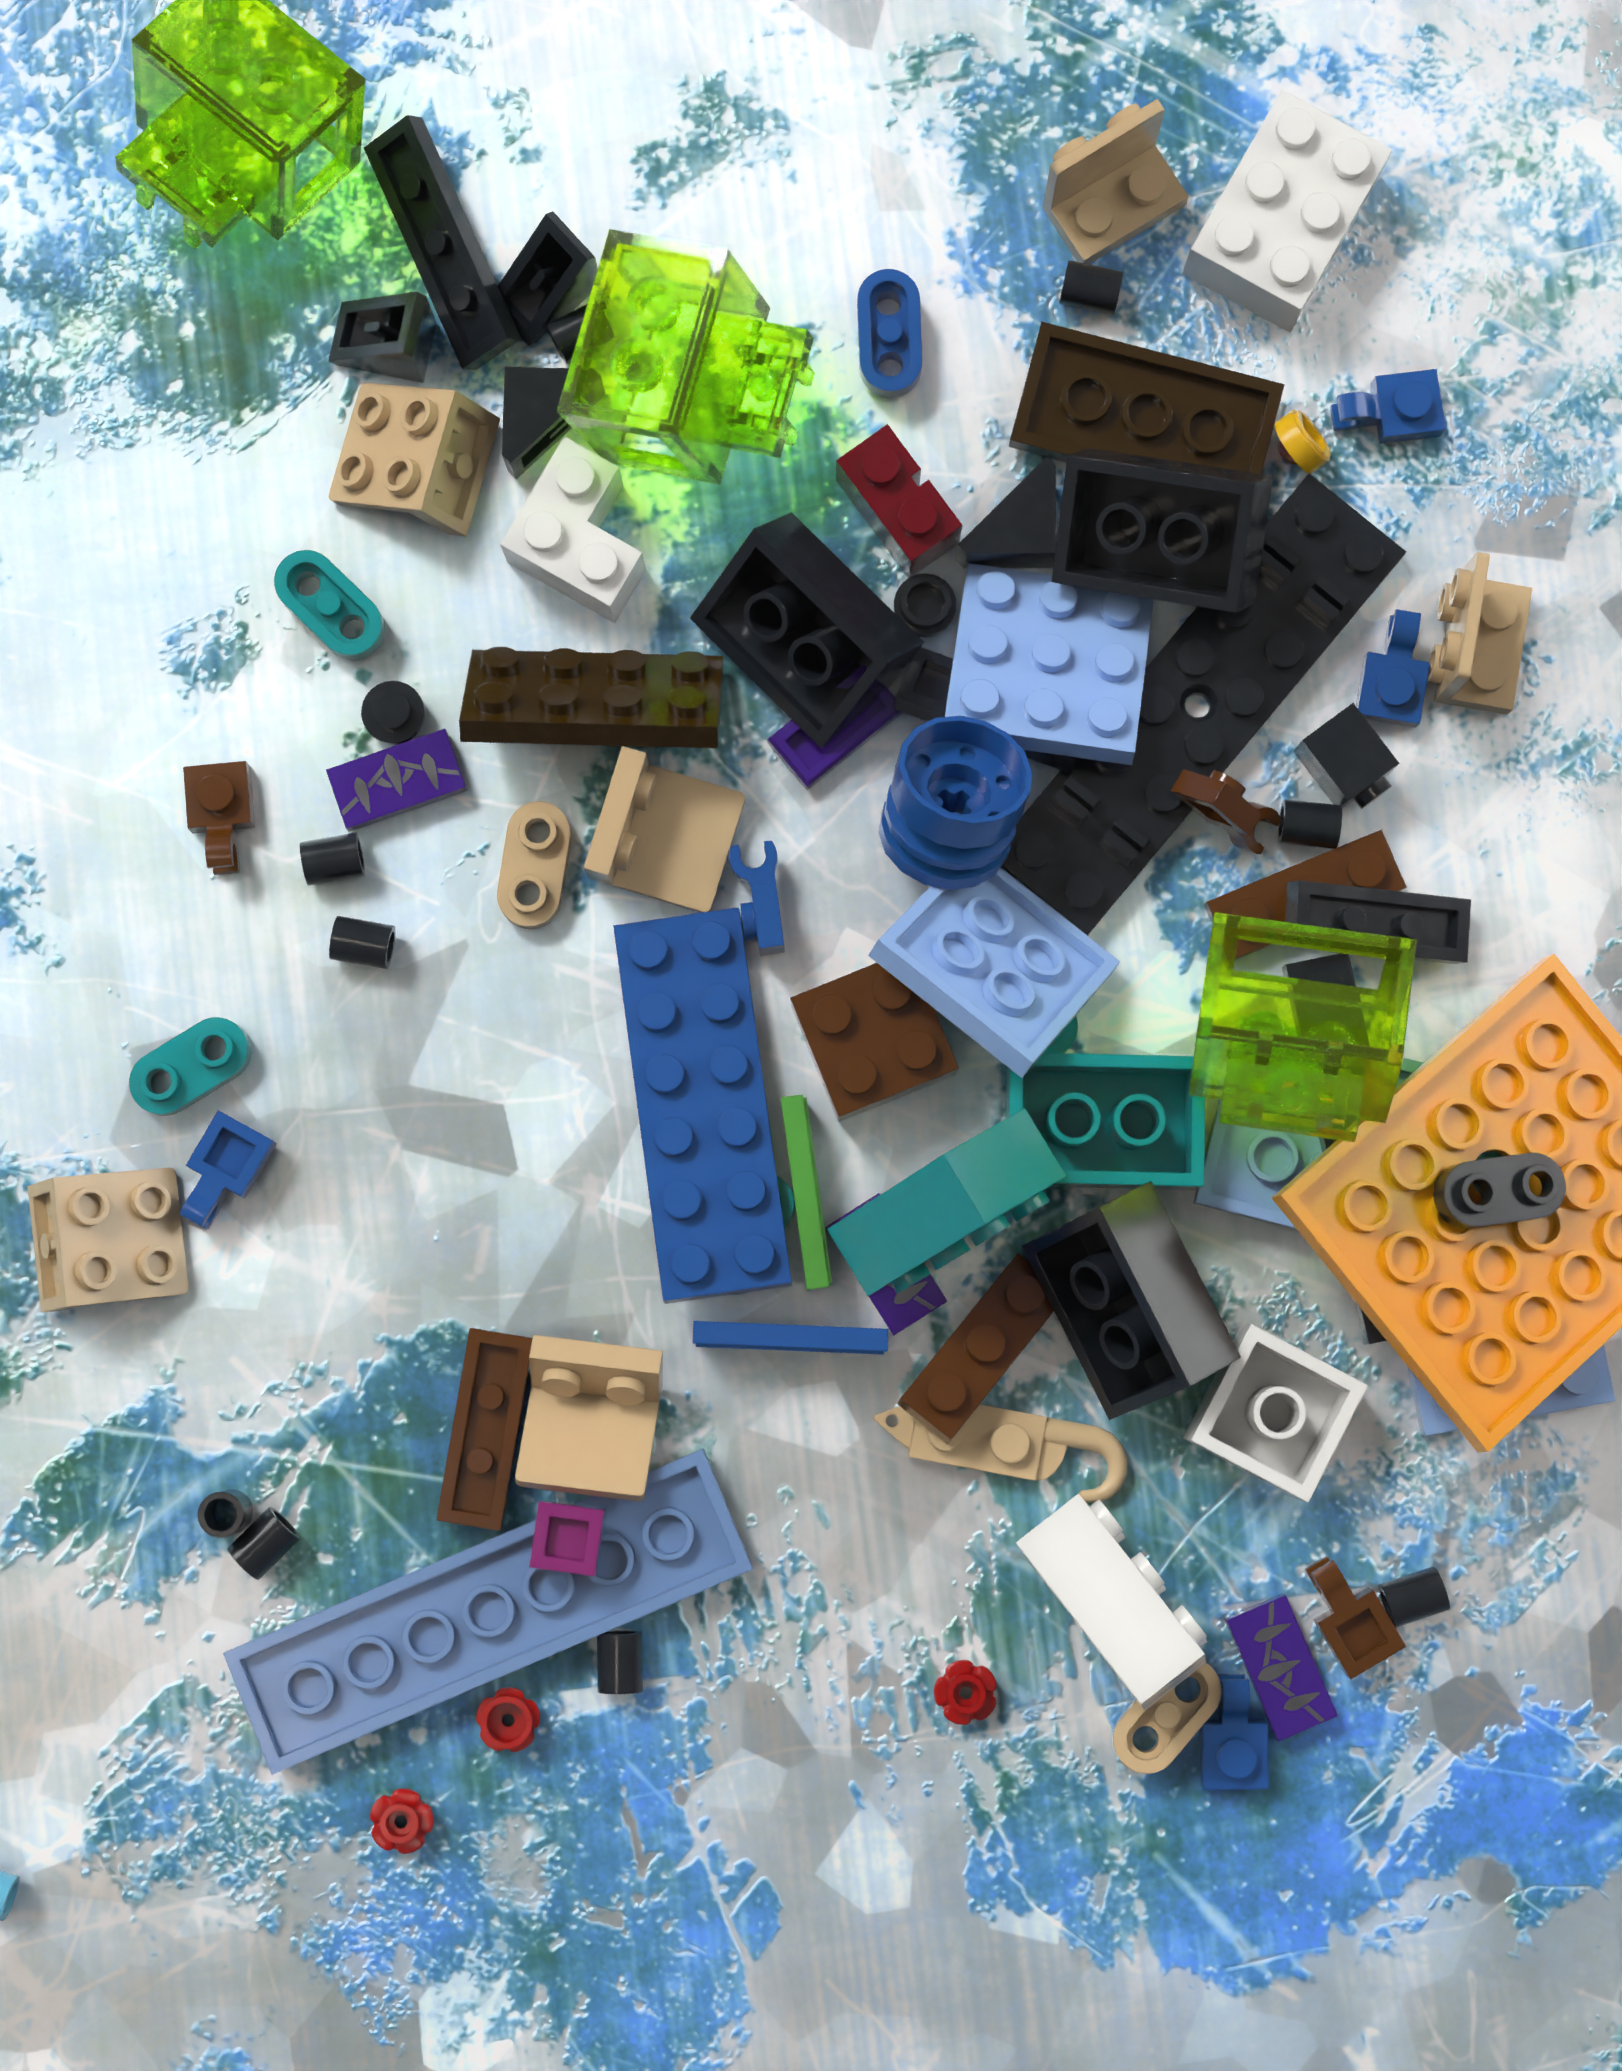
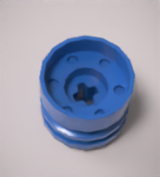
[878,715,1033,890]

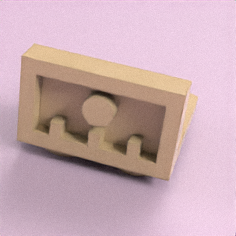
[1042,99,1189,264]
[328,383,500,537]
[1427,552,1533,715]
[584,746,745,913]
[27,1168,189,1313]
[515,1335,663,1501]

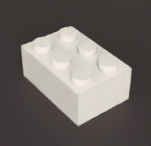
[1182,89,1393,333]
[1016,1493,1208,1711]

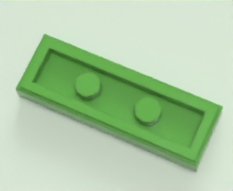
[781,1094,832,1291]

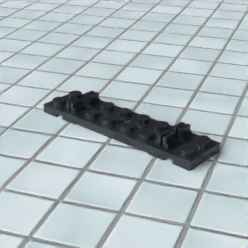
[1001,474,1407,936]

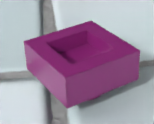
[529,1500,605,1576]

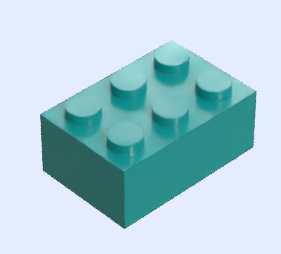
[1005,1053,1206,1190]
[827,1108,1066,1296]

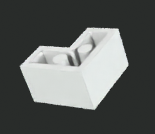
[500,436,646,623]

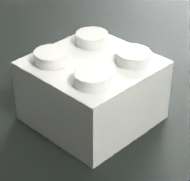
[1183,1324,1368,1502]

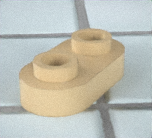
[497,801,572,929]
[1113,1663,1221,1774]

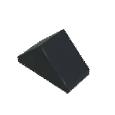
[498,211,601,346]
[328,291,437,383]
[502,367,607,480]
[955,457,1056,568]

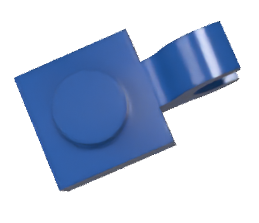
[1330,369,1446,444]
[1356,609,1430,728]
[729,841,785,956]
[179,1110,277,1230]
[1200,1674,1269,1790]

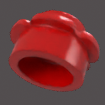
[933,1660,997,1725]
[476,1687,540,1752]
[370,1788,434,1854]

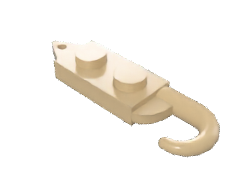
[874,1404,1128,1503]

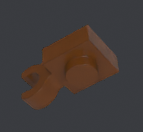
[183,761,255,875]
[1171,769,1281,854]
[1305,1556,1406,1680]

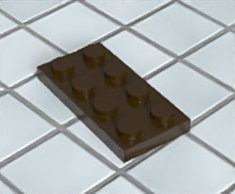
[1009,321,1285,474]
[459,647,723,748]

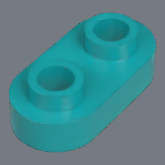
[274,550,385,660]
[129,1017,252,1116]

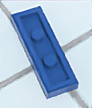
[692,1321,888,1355]

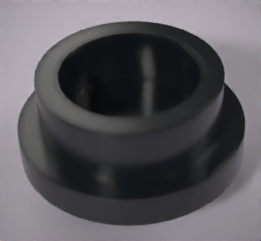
[894,573,957,637]
[361,681,425,745]

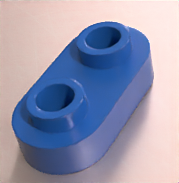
[857,269,922,398]

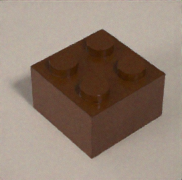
[790,963,959,1122]

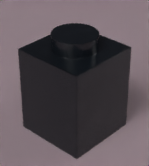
[1293,703,1400,809]

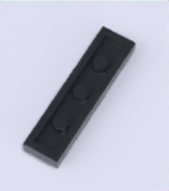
[364,115,521,370]

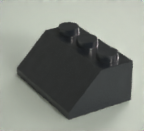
[690,512,925,749]

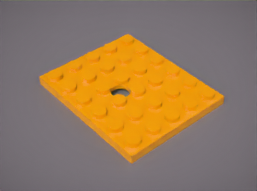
[1272,954,1622,1453]

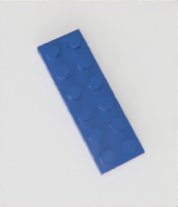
[613,907,793,1304]

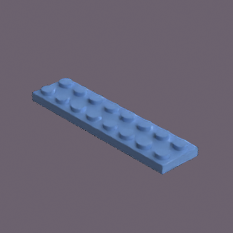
[223,1448,753,1775]

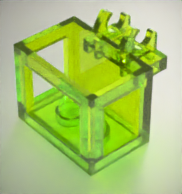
[115,0,366,249]
[557,229,815,485]
[1189,912,1417,1142]

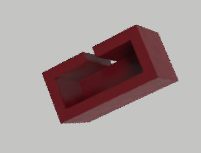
[836,424,962,578]

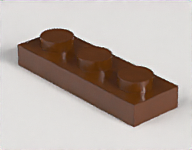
[1204,829,1407,963]
[897,1253,1054,1445]
[436,1328,533,1531]

